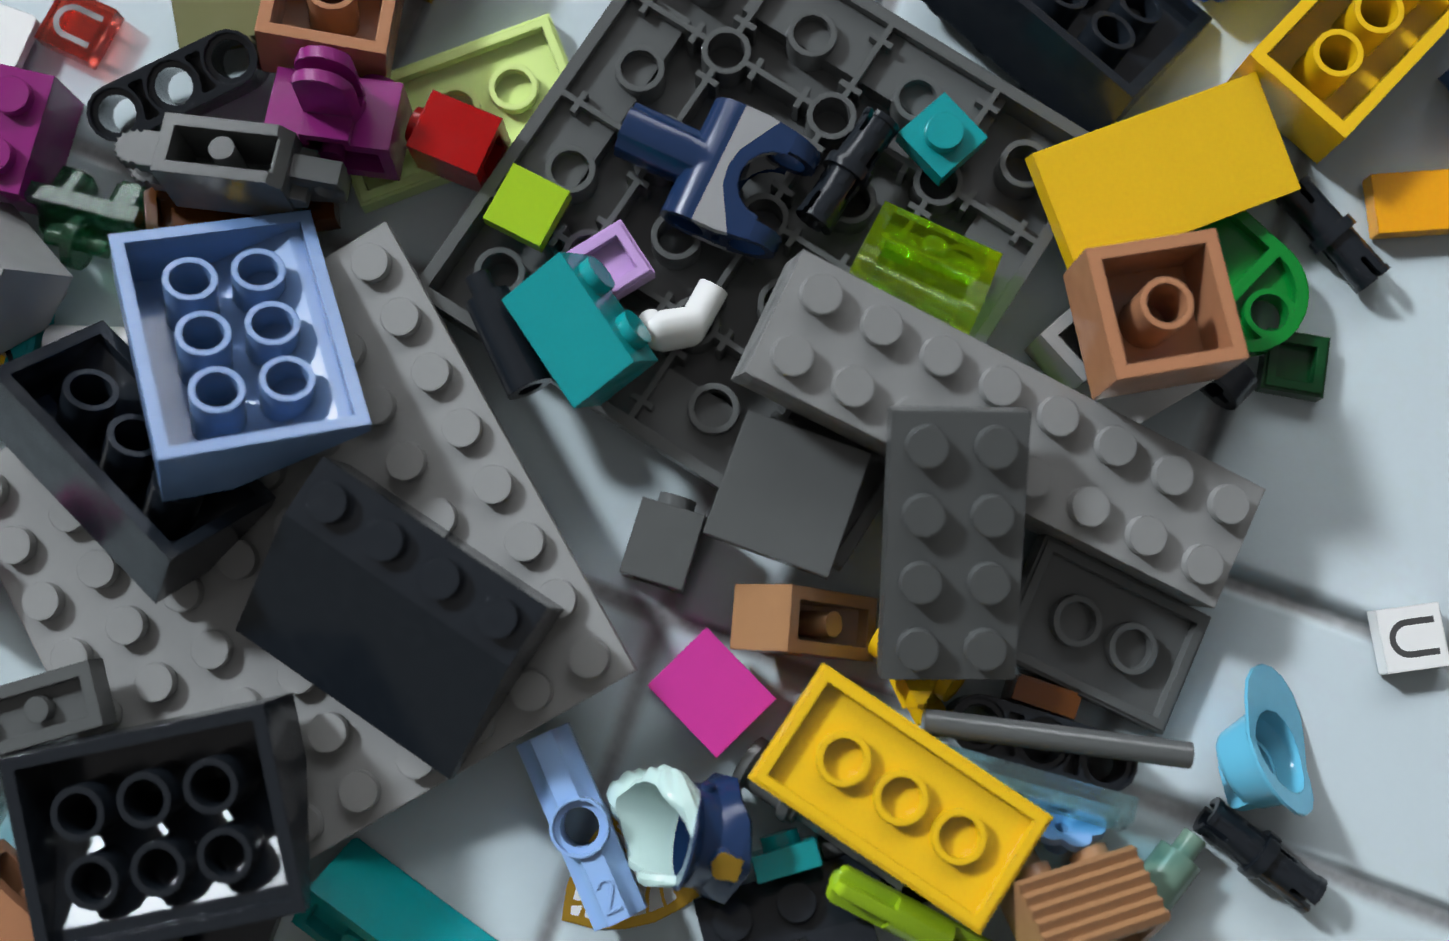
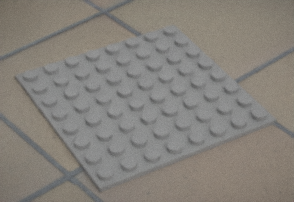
[0,221,637,860]

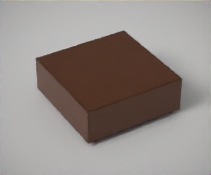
[1000,674,1082,720]

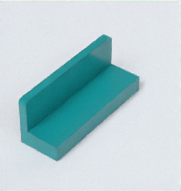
[291,838,497,941]

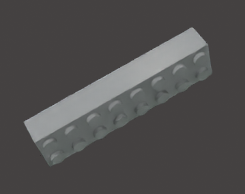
[730,249,1265,608]

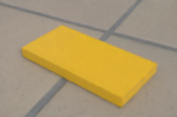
[1025,72,1301,270]
[747,663,1053,935]

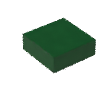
[1254,327,1331,402]

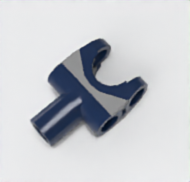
[614,97,821,259]

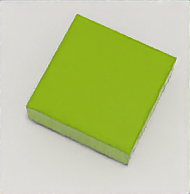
[483,163,572,253]

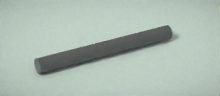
[921,708,1194,769]

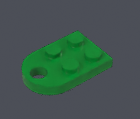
[1192,211,1309,358]

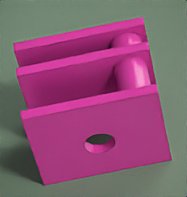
[647,627,776,758]

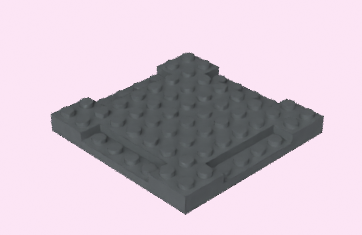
[419,0,1089,571]

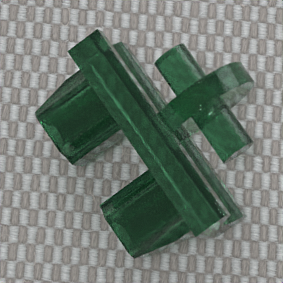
[24,165,147,271]

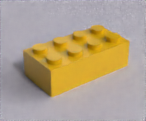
[1227,0,1449,164]

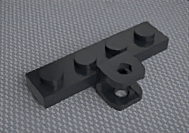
[693,855,933,941]

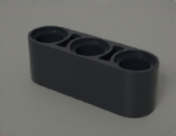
[86,29,270,142]
[945,694,1138,794]

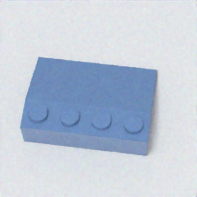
[108,210,372,502]

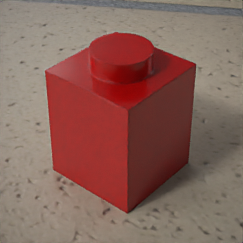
[405,90,511,192]

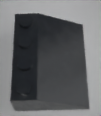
[922,0,1213,132]
[235,456,564,780]
[0,692,311,941]

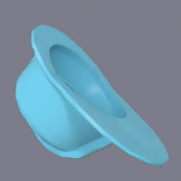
[1215,664,1314,817]

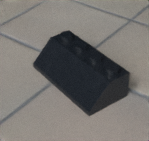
[0,320,276,604]

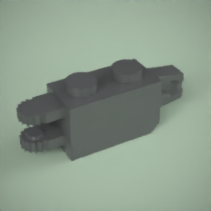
[113,112,352,216]

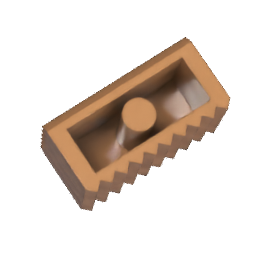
[999,842,1171,941]

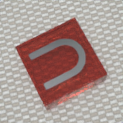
[34,0,124,70]

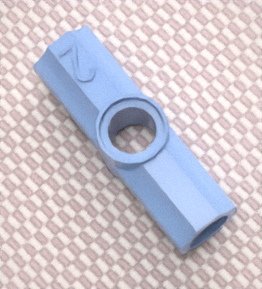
[516,722,648,932]

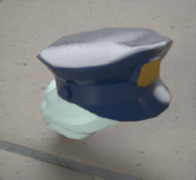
[606,764,752,904]

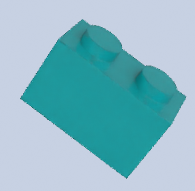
[502,252,659,409]

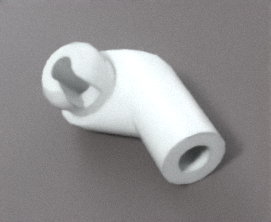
[639,279,728,352]

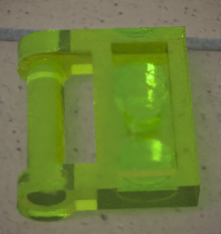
[849,201,1003,335]

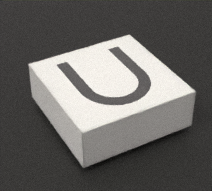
[1367,602,1449,675]

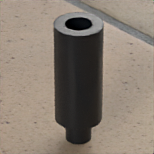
[466,269,552,400]

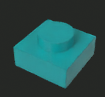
[895,92,988,186]
[752,827,823,884]

